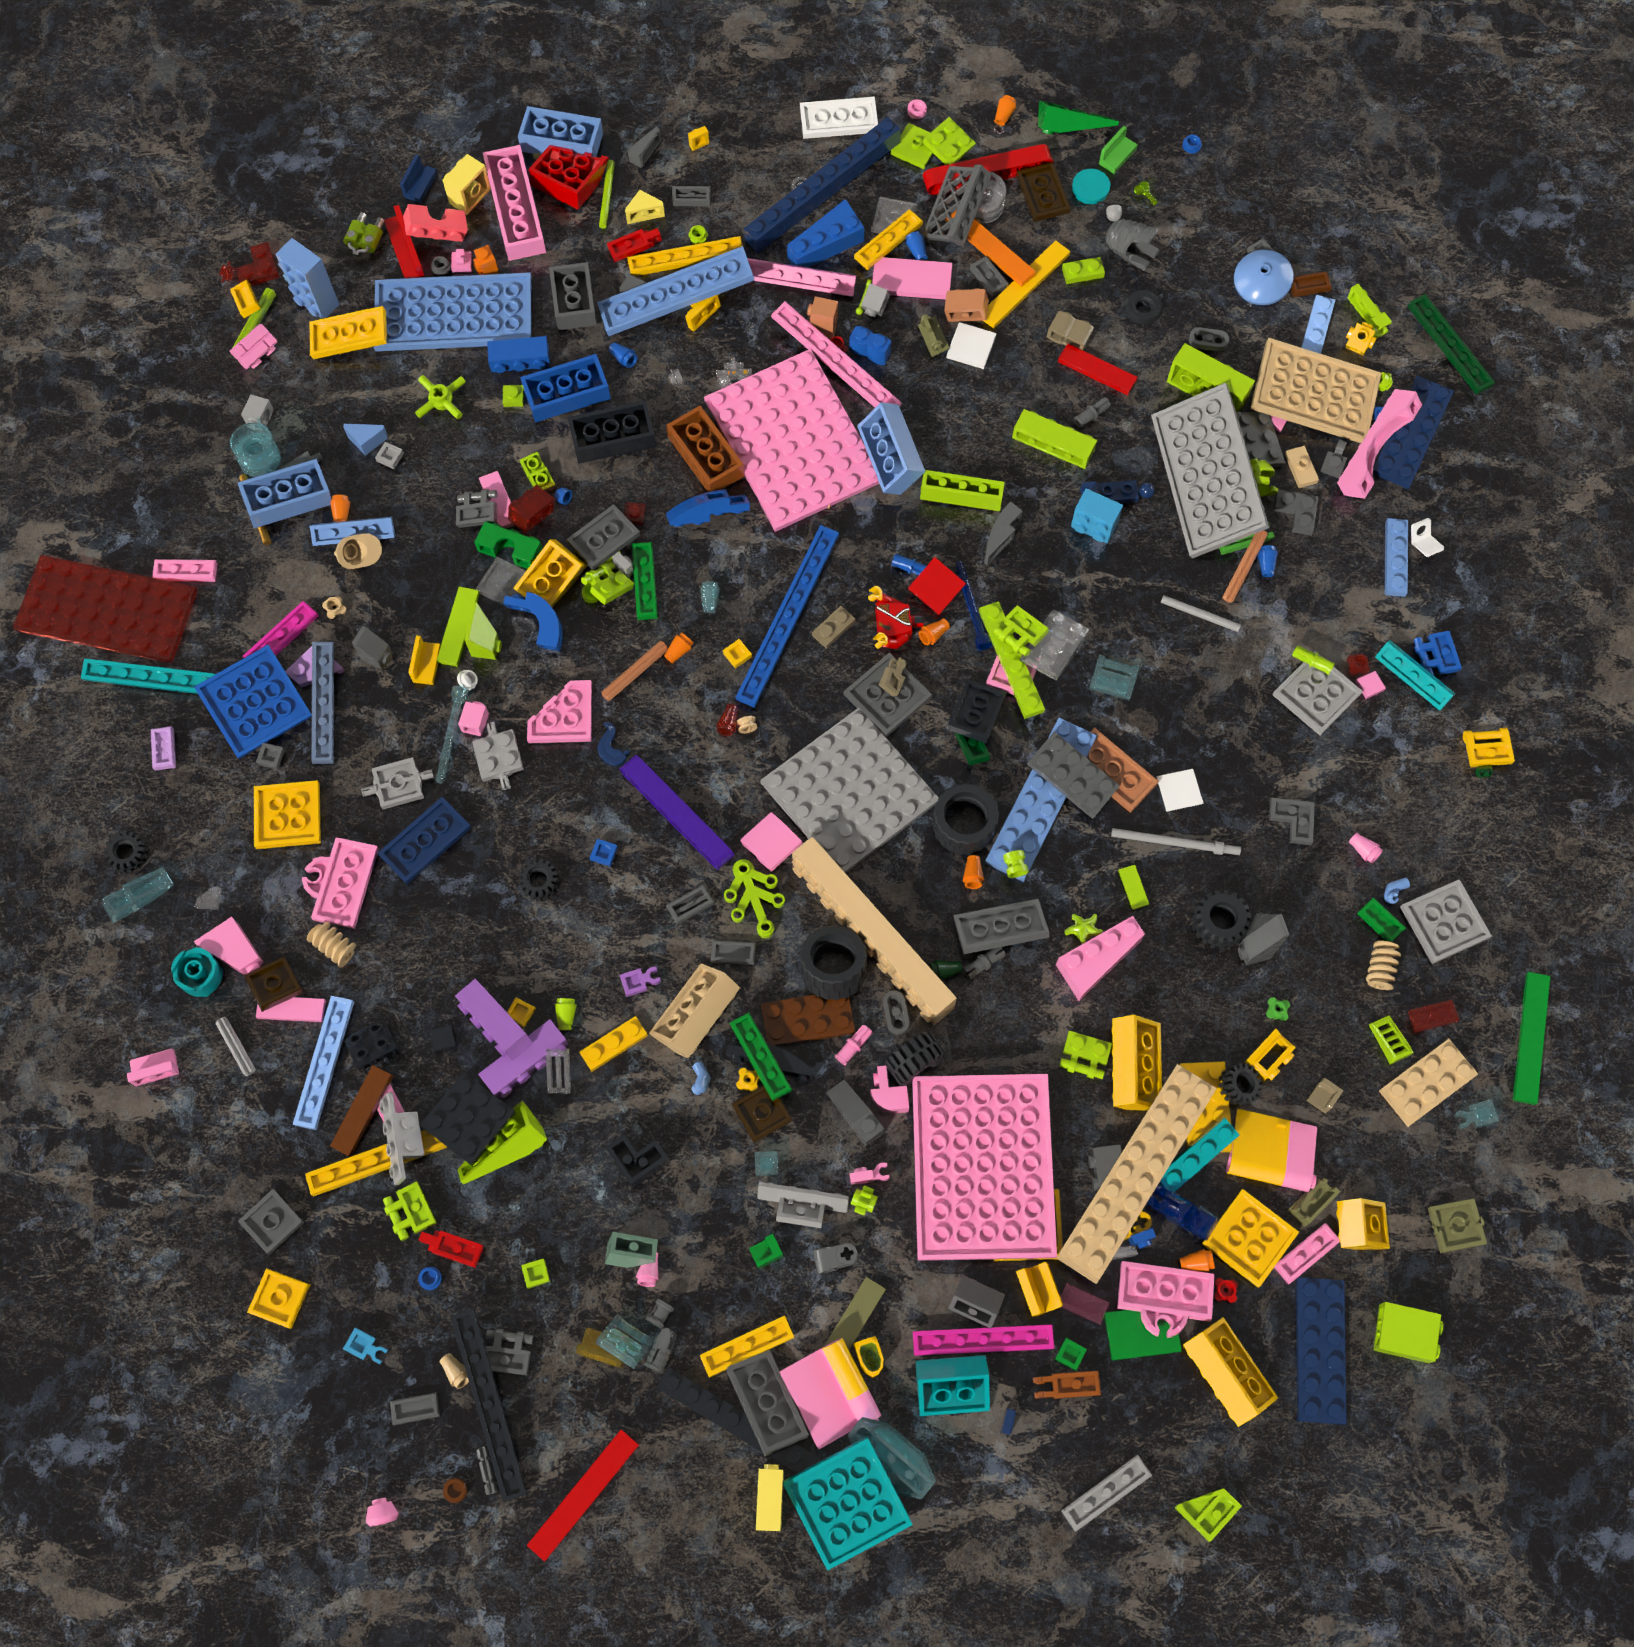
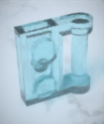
[1089,655,1140,700]
[596,1314,656,1369]

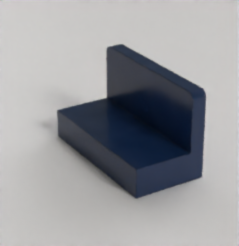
[400,154,437,203]

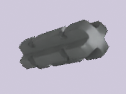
[476,1446,499,1495]

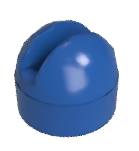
[555,487,572,505]

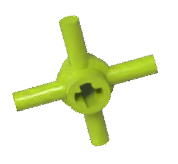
[415,375,466,419]

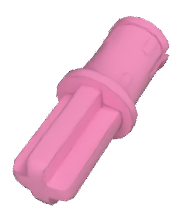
[835,1025,872,1065]

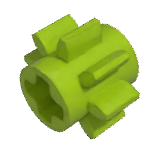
[851,1185,878,1215]

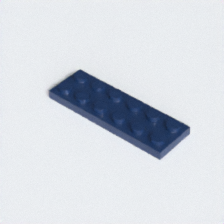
[1373,376,1454,489]
[1296,1277,1346,1425]

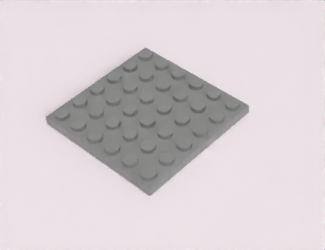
[761,708,939,874]

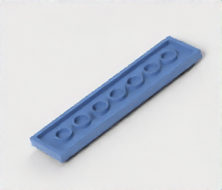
[597,246,755,336]
[985,718,1097,882]

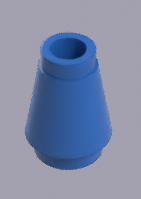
[906,231,928,261]
[609,342,637,368]
[1257,545,1278,577]

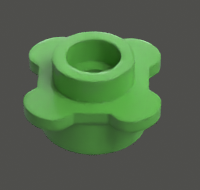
[1266,997,1290,1021]

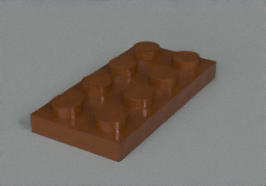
[761,995,855,1046]

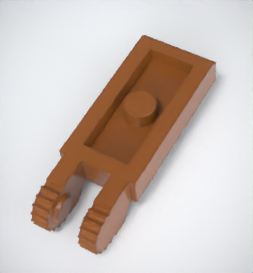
[1033,1371,1101,1399]

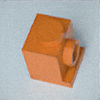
[473,245,499,275]

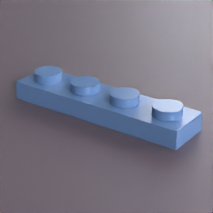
[310,517,395,546]
[1385,518,1408,597]

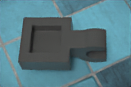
[1320,439,1347,478]

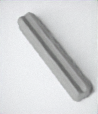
[216,1017,256,1076]

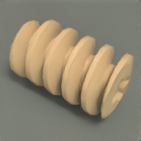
[307,922,356,968]
[1366,941,1401,990]

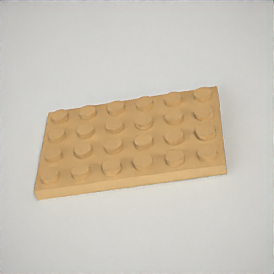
[1250,338,1381,443]

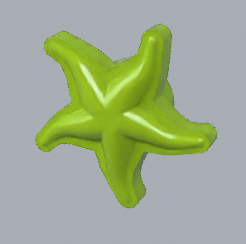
[1065,914,1103,944]

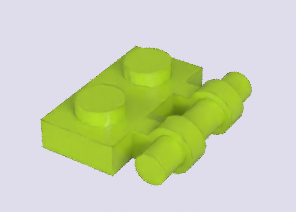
[581,562,634,605]
[994,605,1049,657]
[1059,1031,1112,1079]
[383,1181,436,1241]

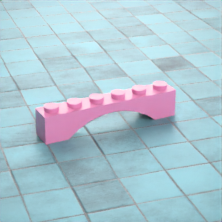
[1337,389,1422,499]

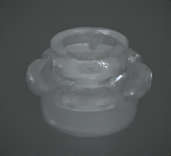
[668,368,684,388]

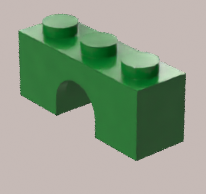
[475,522,543,569]

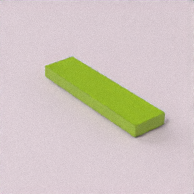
[437,587,480,667]

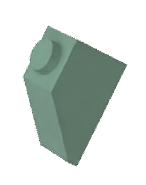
[605,1232,658,1268]

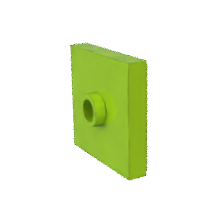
[891,123,934,169]

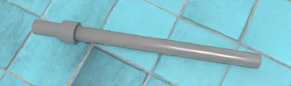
[1111,828,1241,855]

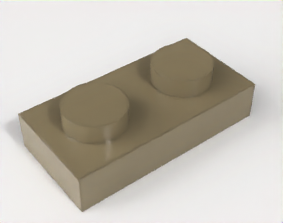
[812,606,855,649]

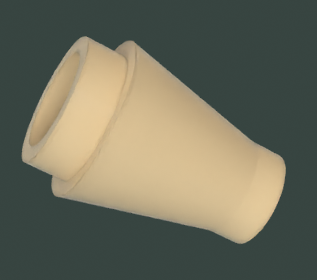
[440,1353,469,1389]

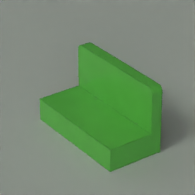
[1099,126,1137,174]

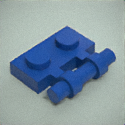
[1414,631,1462,676]

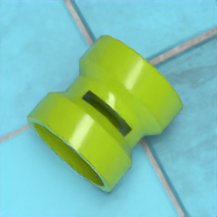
[1003,850,1029,878]

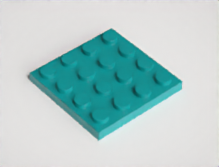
[783,1436,913,1571]

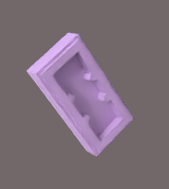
[151,726,176,771]

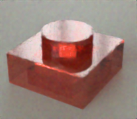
[623,502,646,525]

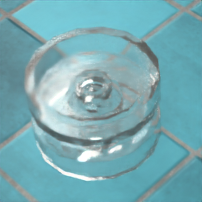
[966,172,1006,223]

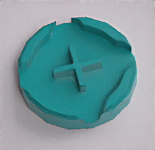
[1072,169,1110,205]

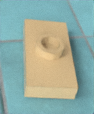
[1284,446,1319,488]

